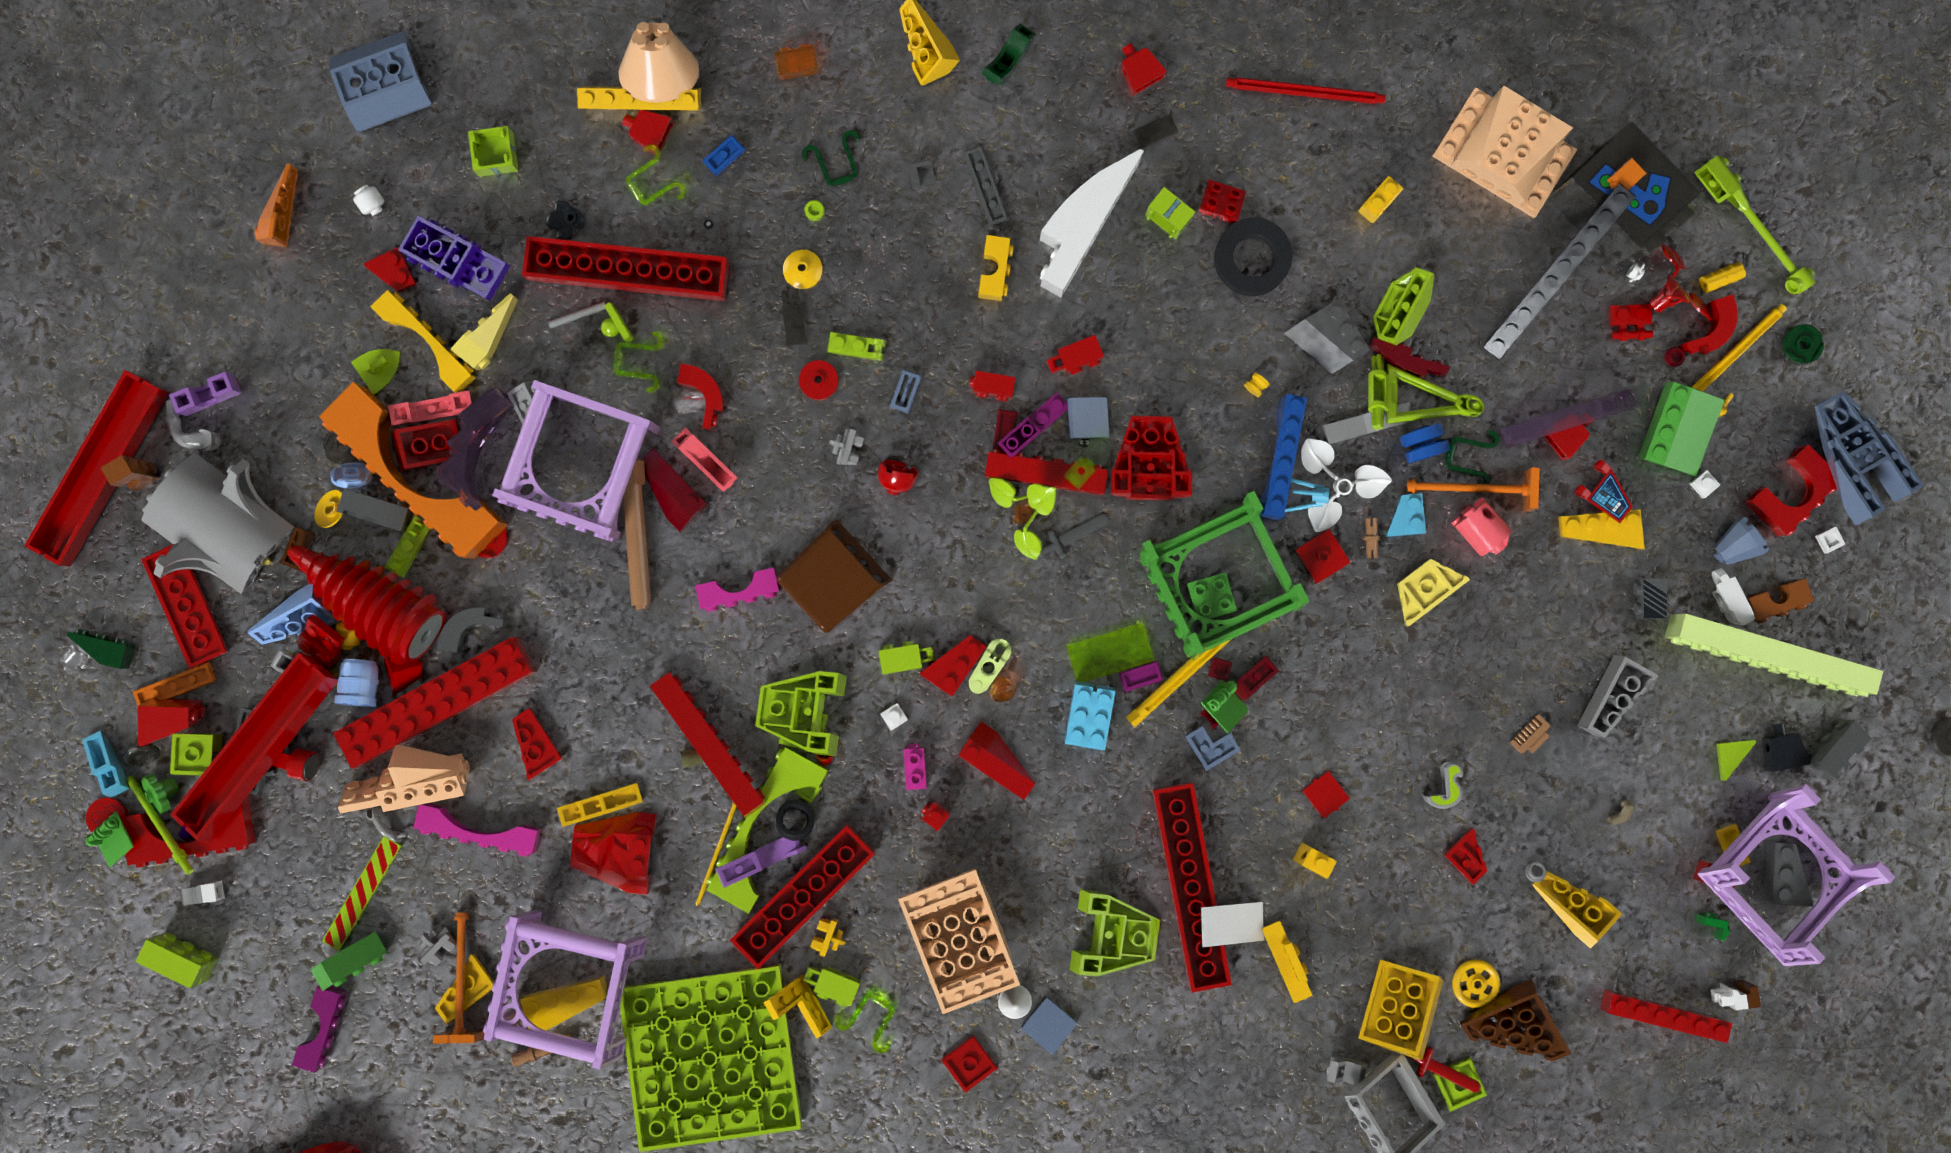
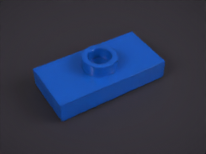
[702,135,746,177]

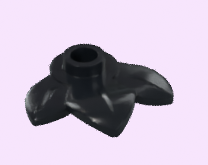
[545,201,583,240]

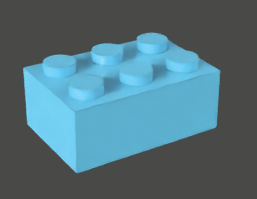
[1064,681,1115,751]

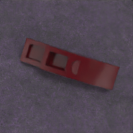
[1368,336,1449,378]

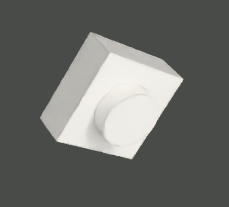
[1689,470,1720,499]
[1815,526,1845,554]
[881,703,908,731]

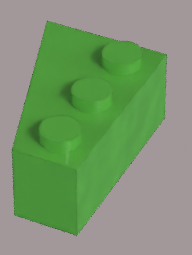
[311,932,387,991]

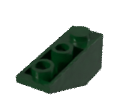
[66,629,135,669]

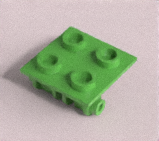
[1187,572,1237,622]
[1201,680,1249,733]
[86,812,134,867]

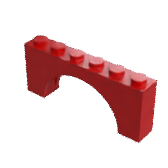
[120,796,256,868]

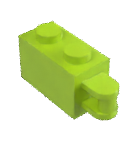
[878,641,936,675]
[803,965,861,1007]

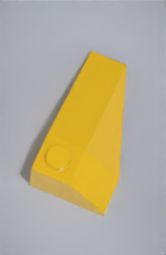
[899,0,960,85]

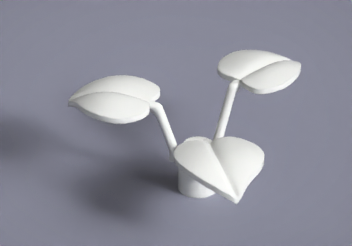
[1301,438,1392,532]

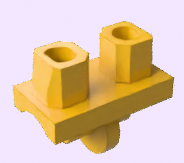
[810,917,846,957]

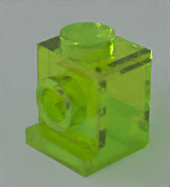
[1064,457,1095,490]

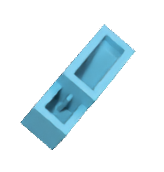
[82,731,130,798]

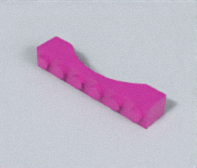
[413,803,542,857]

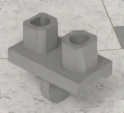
[829,429,864,465]
[419,927,457,966]

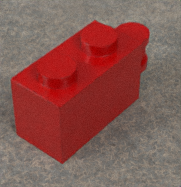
[1046,335,1104,375]

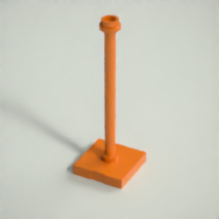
[1407,467,1540,512]
[433,912,485,1044]

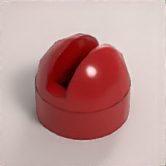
[816,754,833,766]

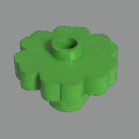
[141,774,179,815]

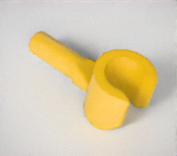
[1718,393,1734,418]

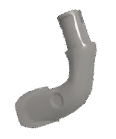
[164,400,220,451]

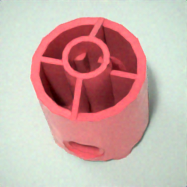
[1451,497,1512,556]

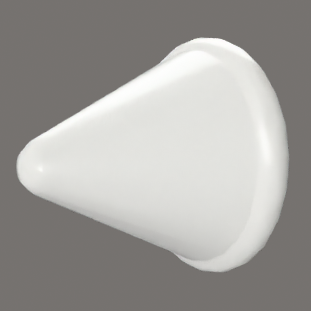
[998,985,1032,1019]

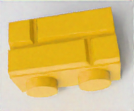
[1358,176,1403,223]

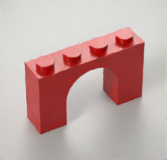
[1744,444,1837,537]

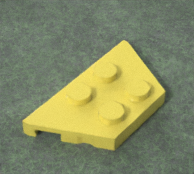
[1397,559,1470,627]

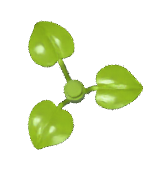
[989,477,1057,560]

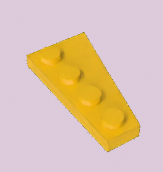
[1558,509,1645,549]

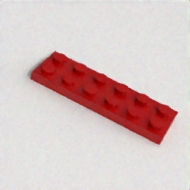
[141,544,229,669]

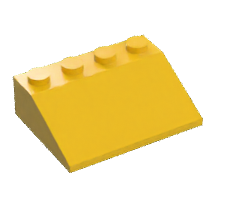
[1358,960,1443,1060]

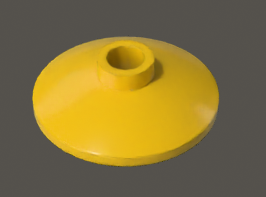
[783,250,823,289]
[314,490,343,528]

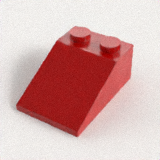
[391,419,464,472]

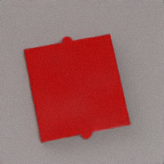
[1302,771,1350,819]

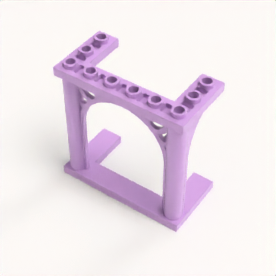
[492,380,661,542]
[1698,784,1895,966]
[483,910,648,1070]

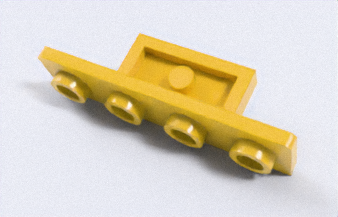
[1262,920,1313,1003]

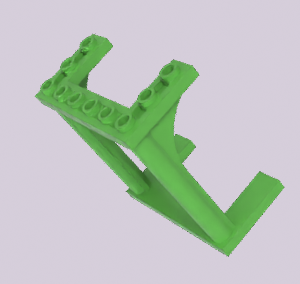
[1139,491,1310,660]

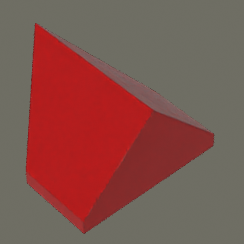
[384,657,423,696]

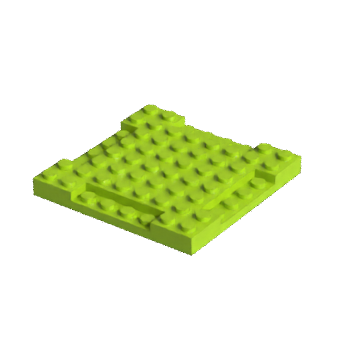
[620,963,803,1152]

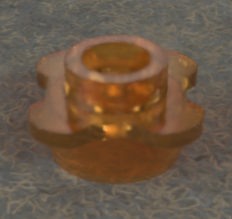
[1013,505,1034,525]

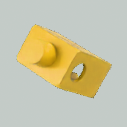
[1292,842,1337,879]

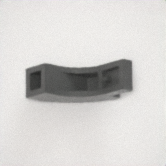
[437,608,509,652]

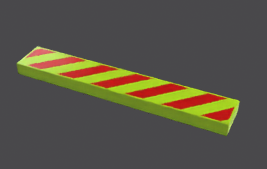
[322,836,403,951]

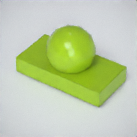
[601,302,634,343]

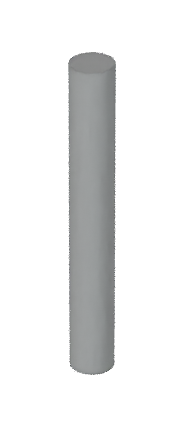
[548,301,606,328]

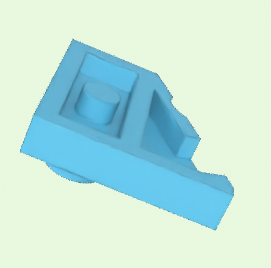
[1386,493,1426,537]

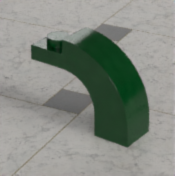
[982,23,1037,85]

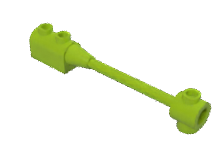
[1694,155,1816,294]

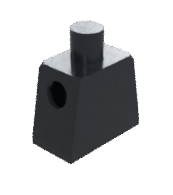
[1763,723,1811,772]

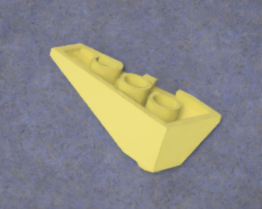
[451,293,518,371]

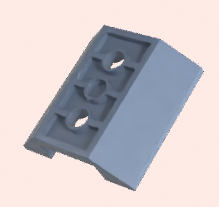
[330,31,432,132]

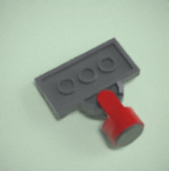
[235,707,320,796]

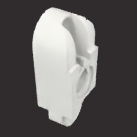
[1712,568,1755,626]

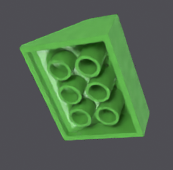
[1638,381,1725,476]

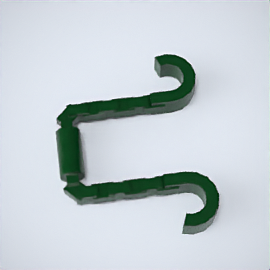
[802,130,860,187]
[1445,430,1499,484]

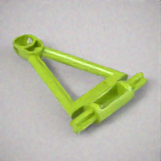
[1368,354,1484,430]

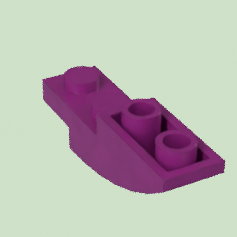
[998,392,1068,458]

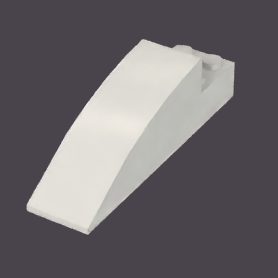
[1040,149,1144,298]

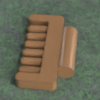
[1510,715,1550,754]

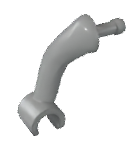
[365,807,408,843]

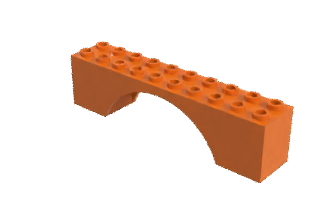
[319,382,508,559]

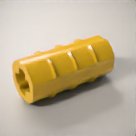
[1699,262,1746,293]

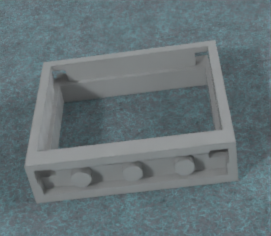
[1344,1054,1445,1153]

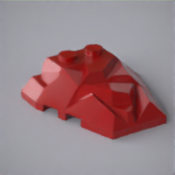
[1111,416,1192,501]
[570,812,657,895]

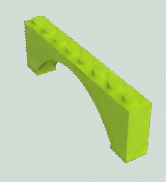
[706,746,829,914]

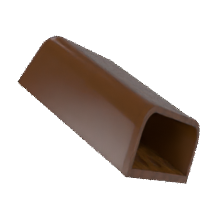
[776,520,892,633]

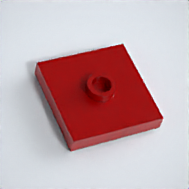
[1294,529,1351,584]

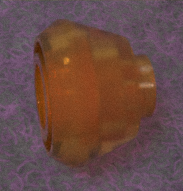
[989,676,1017,702]

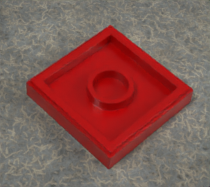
[941,1034,998,1093]

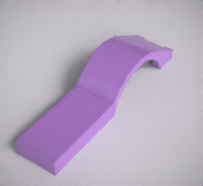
[715,837,807,888]

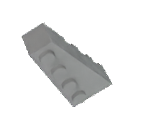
[1577,655,1659,738]

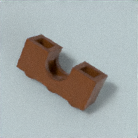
[101,455,159,491]
[1746,578,1814,624]

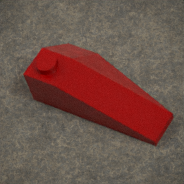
[958,721,1035,800]

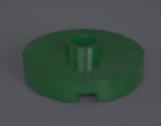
[1782,324,1824,364]

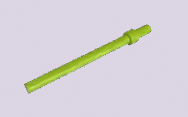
[126,776,194,875]

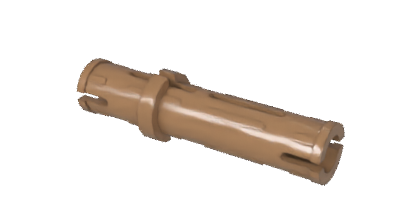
[511,1034,572,1067]

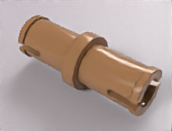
[1364,518,1380,558]

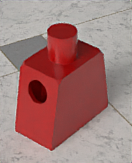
[1121,43,1167,96]
[622,110,674,157]
[1539,413,1592,461]

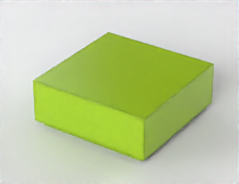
[794,786,822,804]

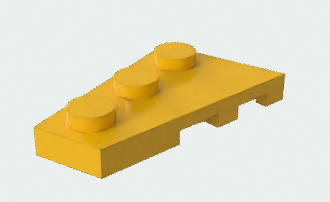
[435,954,494,1025]

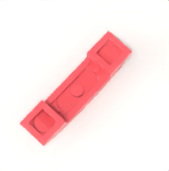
[388,390,473,426]

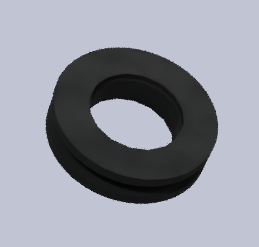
[1214,218,1293,297]

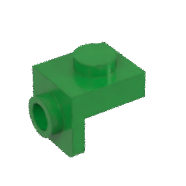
[1696,912,1730,941]

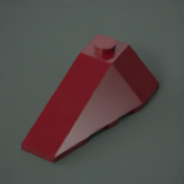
[641,448,709,533]

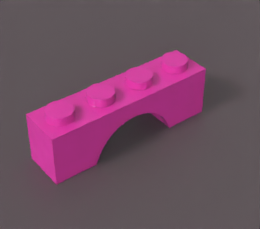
[695,568,781,612]

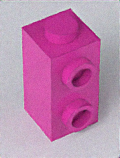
[903,744,927,790]

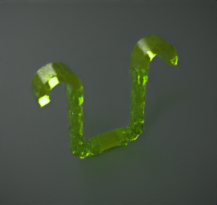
[625,145,686,205]
[613,332,664,393]
[835,992,895,1053]

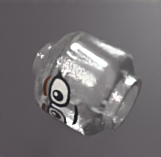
[60,645,93,675]

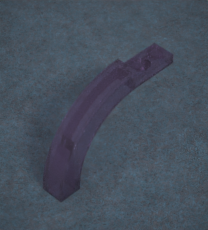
[1501,389,1638,449]

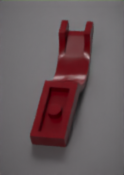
[1199,656,1279,729]

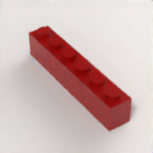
[985,449,1108,495]
[1600,989,1732,1043]

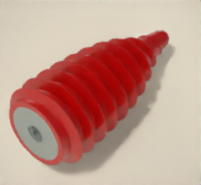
[287,545,446,665]

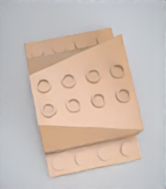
[1433,86,1577,218]
[898,868,1020,1014]

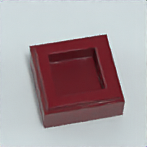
[1207,657,1233,682]

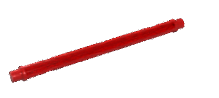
[1226,77,1386,104]

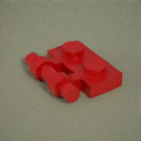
[1609,304,1654,341]

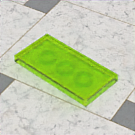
[1066,622,1155,682]

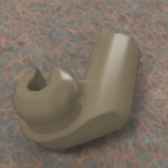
[1608,799,1635,826]

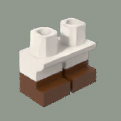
[1710,980,1761,1010]

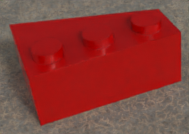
[919,635,986,696]

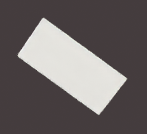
[1201,902,1264,947]

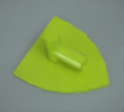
[351,349,401,395]

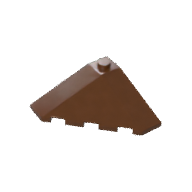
[1460,979,1571,1061]

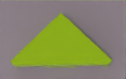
[1716,739,1756,781]

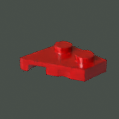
[363,247,417,293]
[1443,828,1488,885]

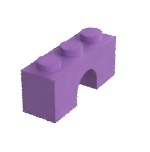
[169,372,242,416]

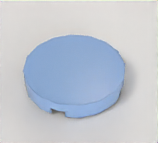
[330,462,373,488]

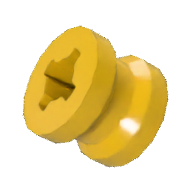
[1244,372,1270,397]

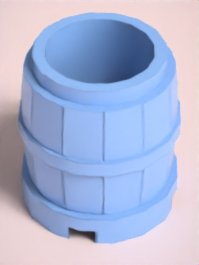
[334,659,379,707]

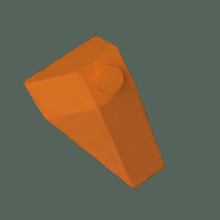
[255,164,298,247]

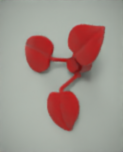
[1649,242,1712,322]

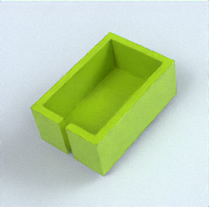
[135,933,218,989]

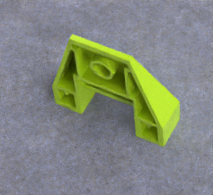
[755,671,847,756]
[1069,889,1160,976]

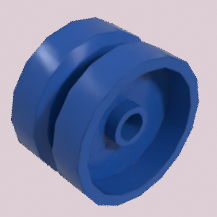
[1399,423,1451,464]

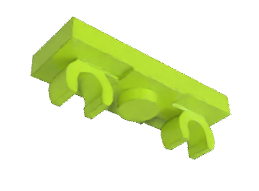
[385,515,431,577]

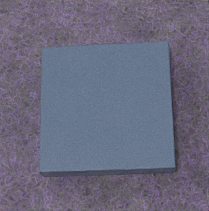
[1067,397,1109,439]
[1021,996,1078,1055]

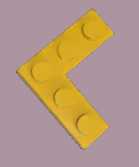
[764,974,832,1038]

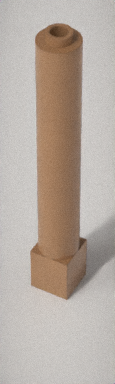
[623,460,652,610]

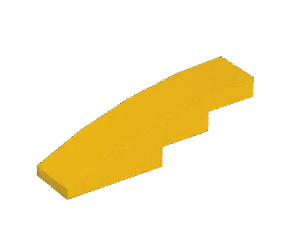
[556,783,643,827]

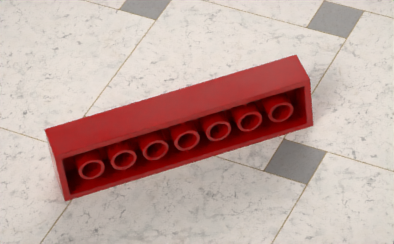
[730,823,876,969]

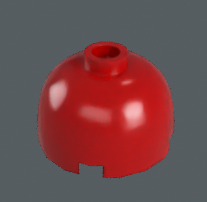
[878,460,919,495]

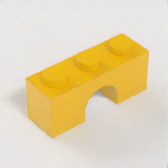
[978,235,1014,301]

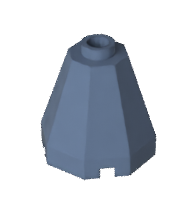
[1713,516,1770,565]

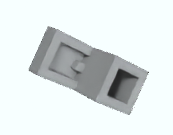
[1326,1056,1369,1085]

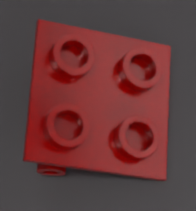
[1198,179,1246,224]

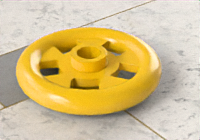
[1452,959,1501,1008]

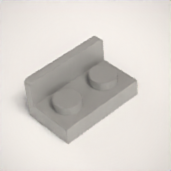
[507,381,553,425]

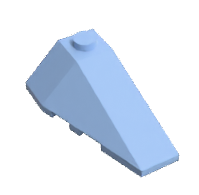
[248,584,339,644]

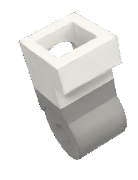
[181,881,225,905]

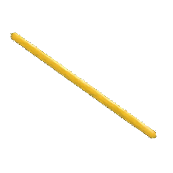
[695,802,737,906]

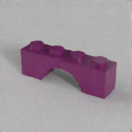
[291,986,347,1073]

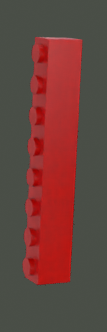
[650,672,765,818]

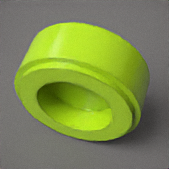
[804,200,825,221]

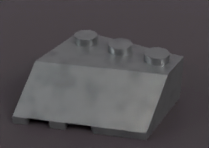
[1284,299,1370,374]

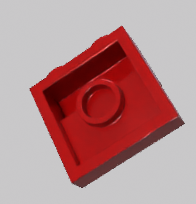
[297,614,345,669]

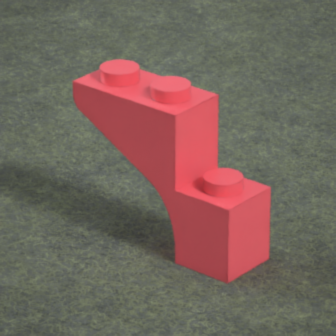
[671,427,738,492]

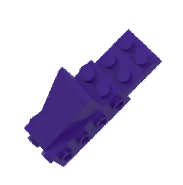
[398,216,510,301]

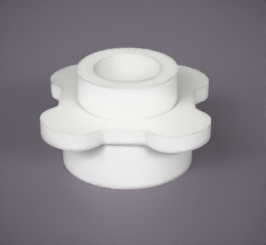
[1626,262,1645,282]

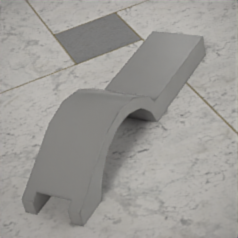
[1322,402,1415,445]

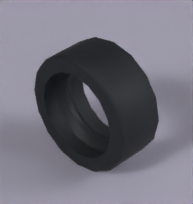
[776,800,814,841]

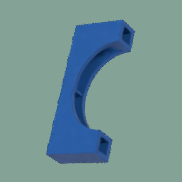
[1259,394,1307,521]

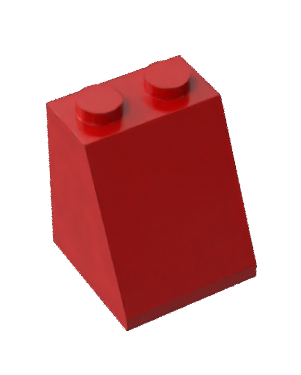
[138,698,205,746]

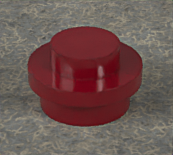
[1664,347,1685,367]

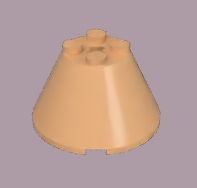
[618,22,699,102]

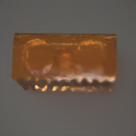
[774,44,819,81]

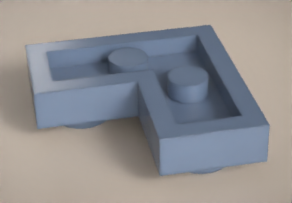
[1185,726,1241,771]

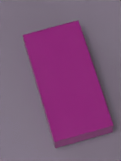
[1119,661,1163,692]

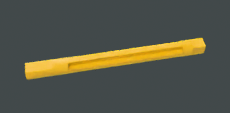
[1126,639,1232,727]

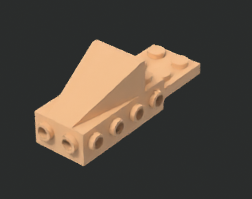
[338,745,470,814]

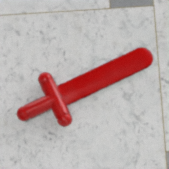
[1405,1046,1481,1093]

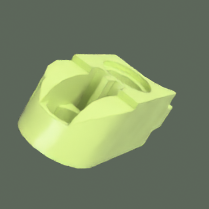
[969,639,1011,694]

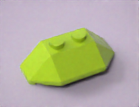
[1373,268,1434,345]

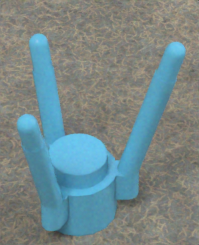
[1285,478,1329,512]

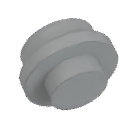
[1525,862,1546,882]

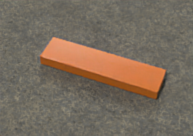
[132,662,217,706]

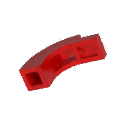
[1679,294,1738,355]
[677,363,725,431]

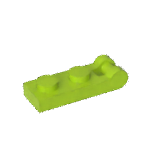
[827,332,886,361]

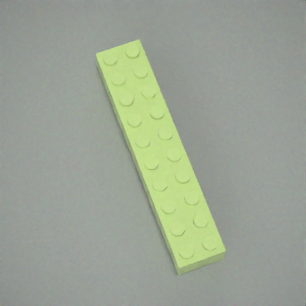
[1664,614,1883,697]

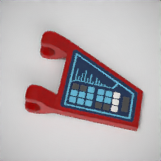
[1575,460,1633,523]

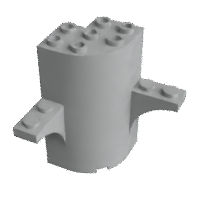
[141,452,294,594]

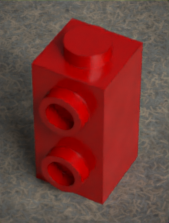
[969,371,1015,402]
[921,800,951,832]

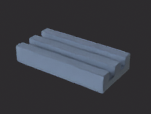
[890,369,922,414]

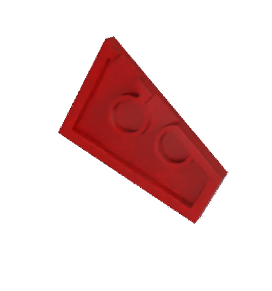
[512,708,563,781]

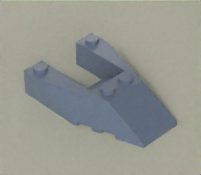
[1814,391,1924,526]

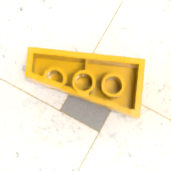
[520,975,608,1030]

